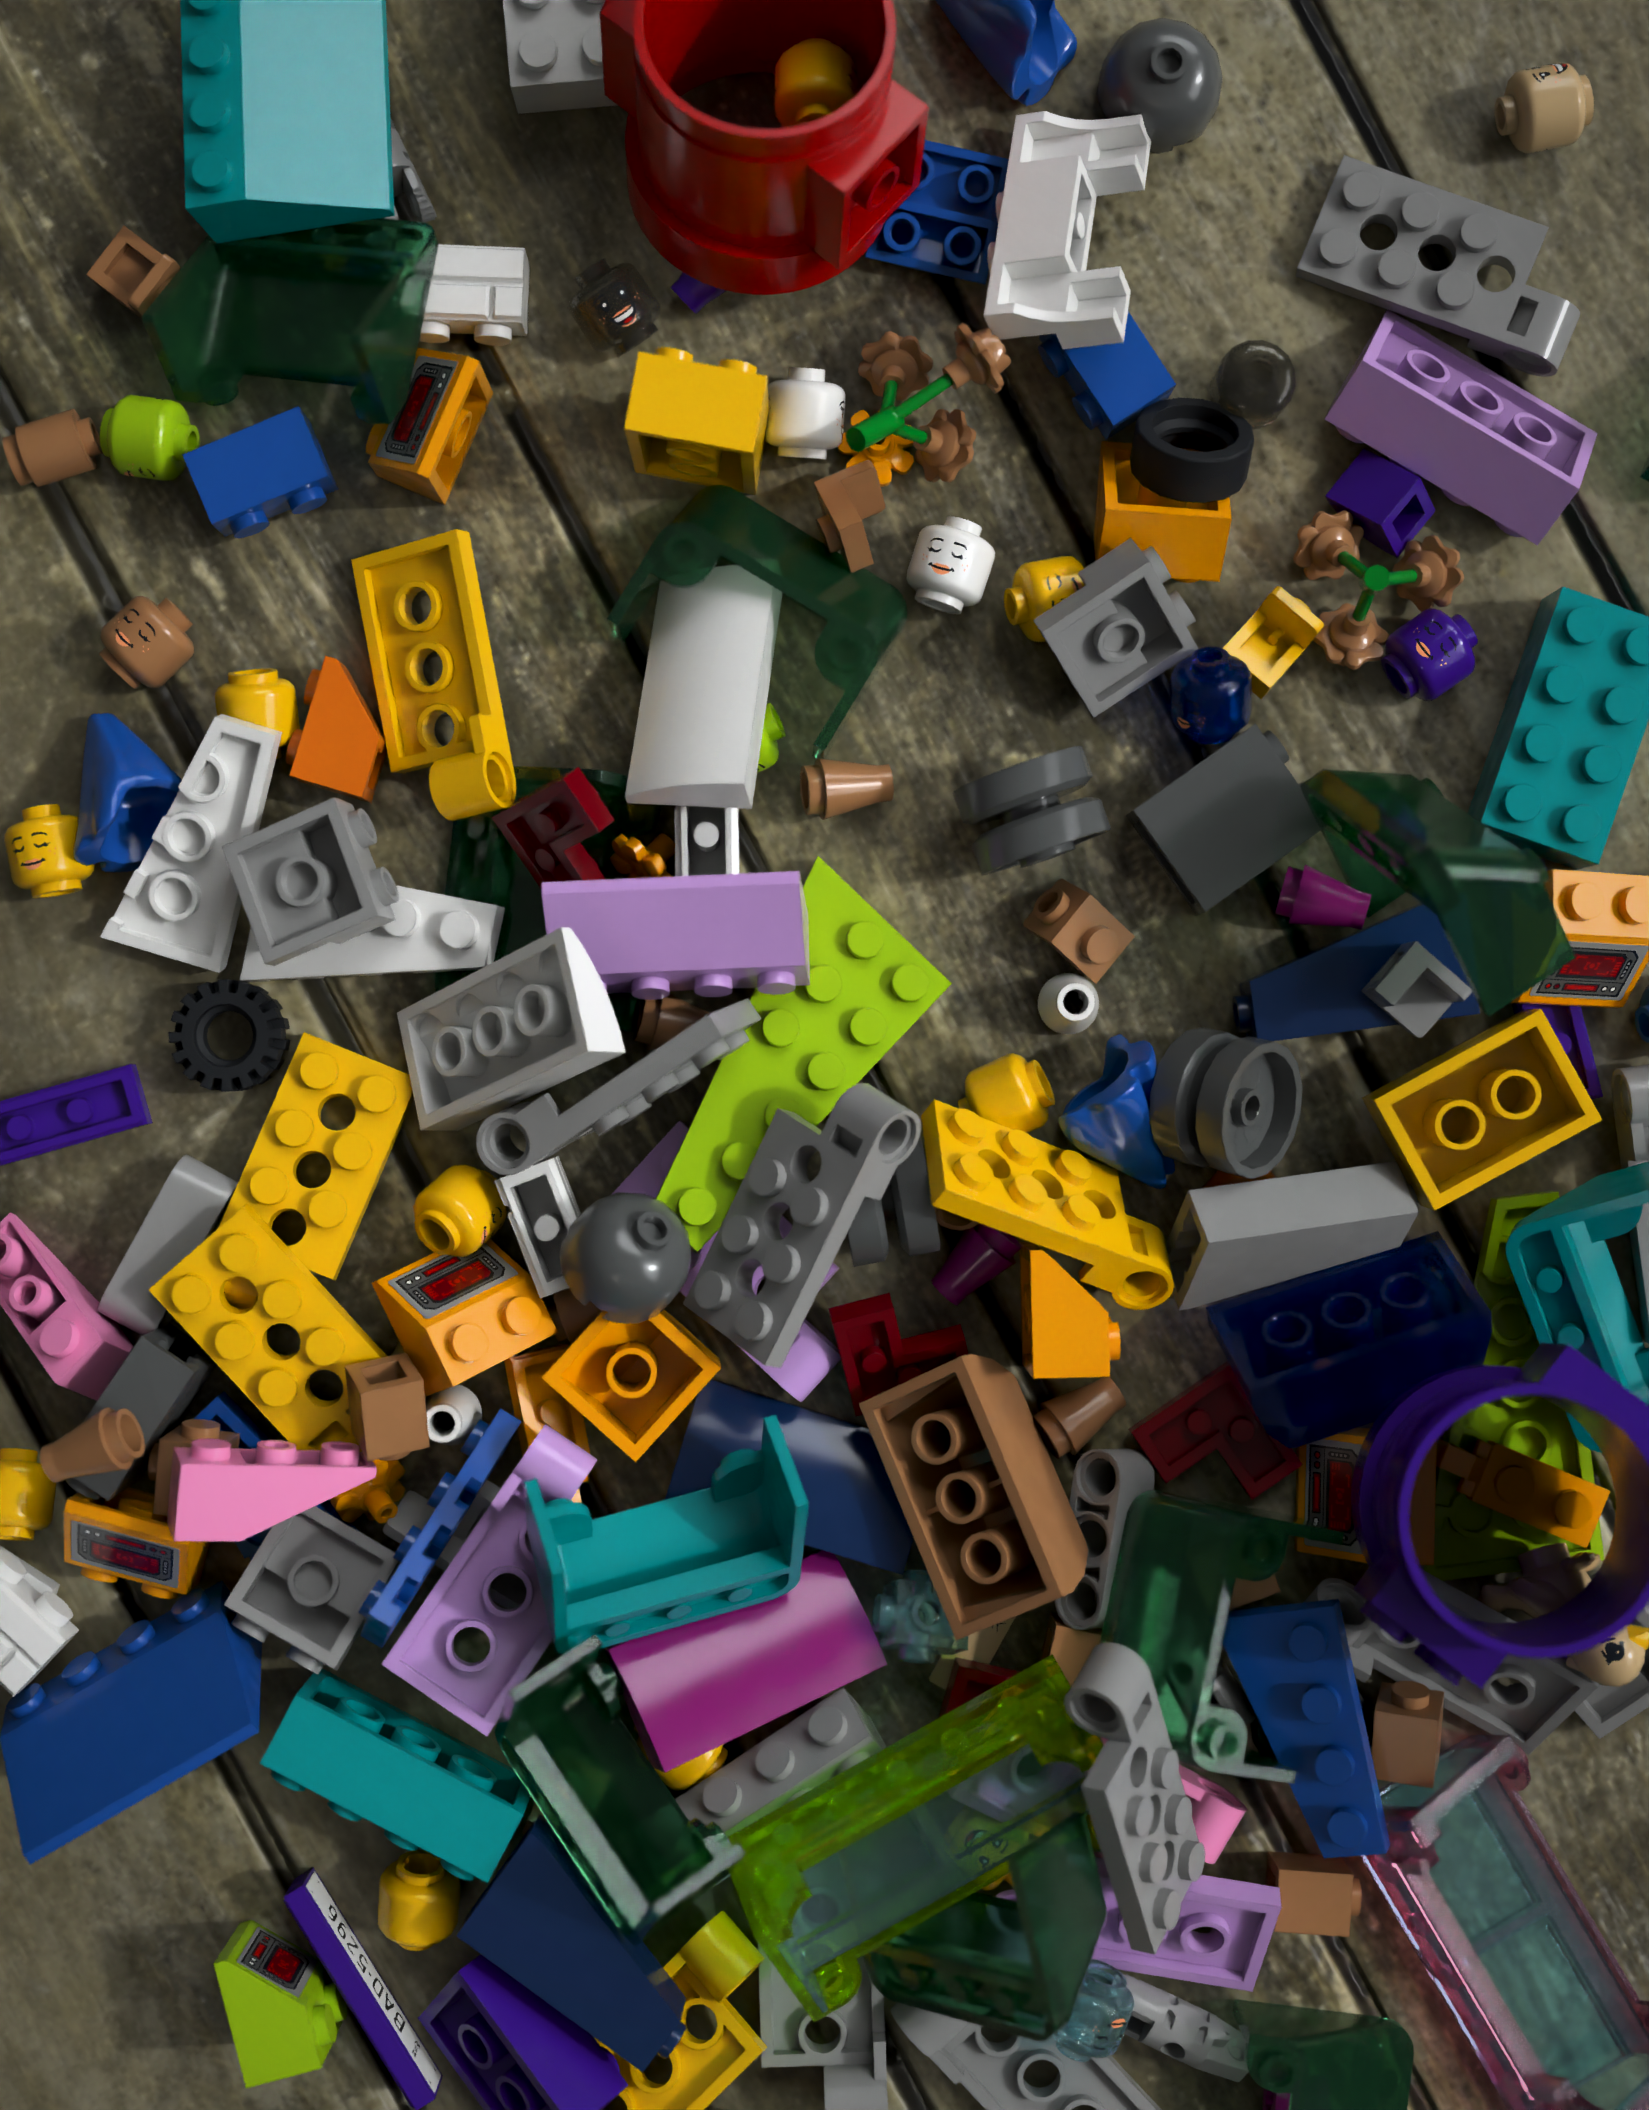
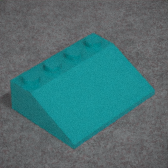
[180,0,394,243]

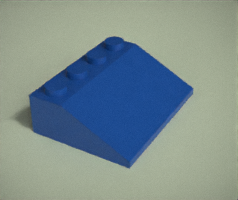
[0,1581,262,1865]

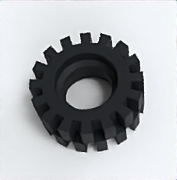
[169,979,290,1092]

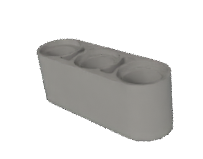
[98,1154,238,1336]
[1055,1449,1155,1630]

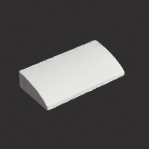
[625,564,783,809]
[397,927,626,1131]

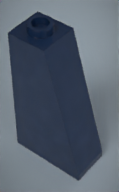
[1232,890,1480,1041]
[456,1814,686,2072]

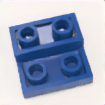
[865,140,1009,285]

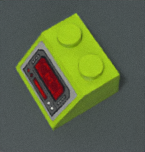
[214,1920,347,2089]

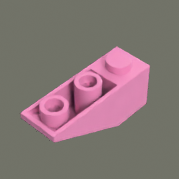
[0,1212,134,1401]
[167,1439,377,1542]

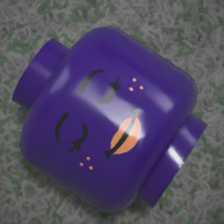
[1381,608,1478,701]

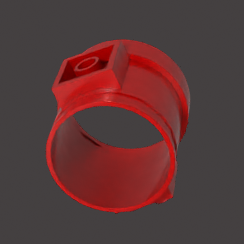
[599,0,929,295]

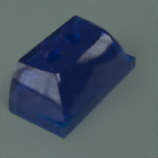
[1206,1231,1492,1448]

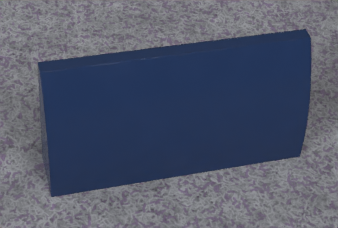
[665,1379,914,1575]

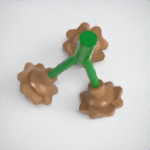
[846,323,1011,483]
[1293,510,1464,670]

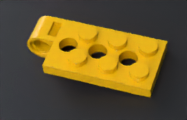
[351,529,516,821]
[218,1032,414,1309]
[921,1099,1174,1310]
[148,1203,388,1452]
[594,1910,768,2110]

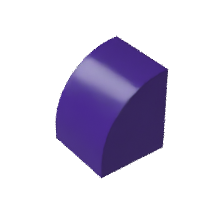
[1325,449,1436,558]

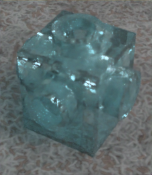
[872,1570,968,1664]

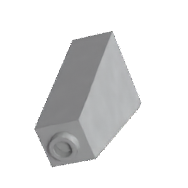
[1166,1161,1419,1311]

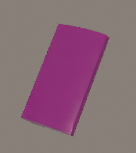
[605,1549,887,1773]

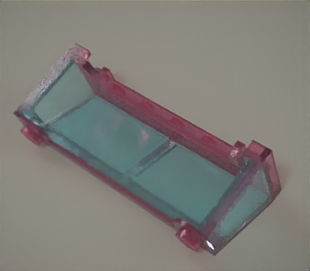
[1359,1734,1649,2110]

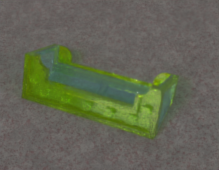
[718,1654,1104,2022]

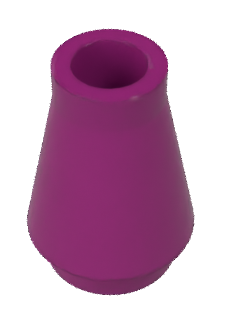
[1275,864,1372,930]
[931,1224,1022,1306]

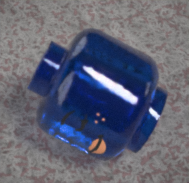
[1170,647,1252,744]

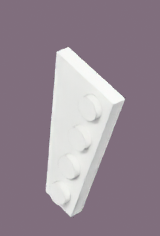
[100,714,282,973]
[240,885,505,982]

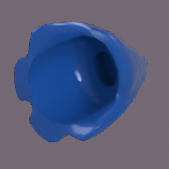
[936,0,1077,106]
[73,713,182,872]
[1058,1034,1175,1189]

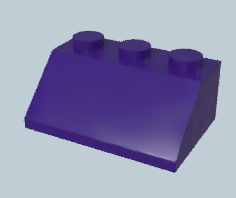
[418,1954,628,2110]

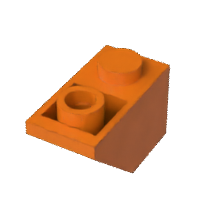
[286,656,387,803]

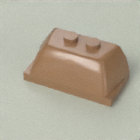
[859,1354,1088,1641]

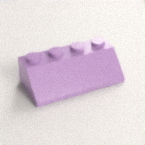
[1325,310,1598,546]
[542,871,810,1000]

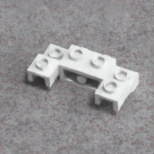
[983,111,1151,349]

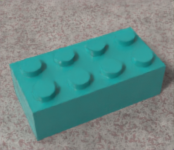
[1462,586,1649,870]
[260,1668,536,1883]

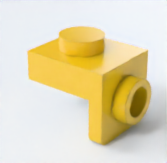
[1214,586,1324,699]

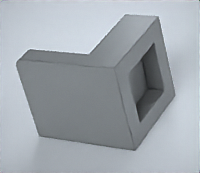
[1361,941,1473,1038]

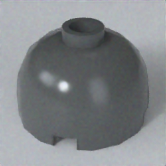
[1097,18,1223,153]
[559,1193,692,1324]

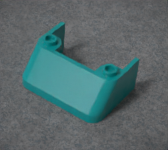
[1506,1161,1649,1453]
[524,1415,809,1655]

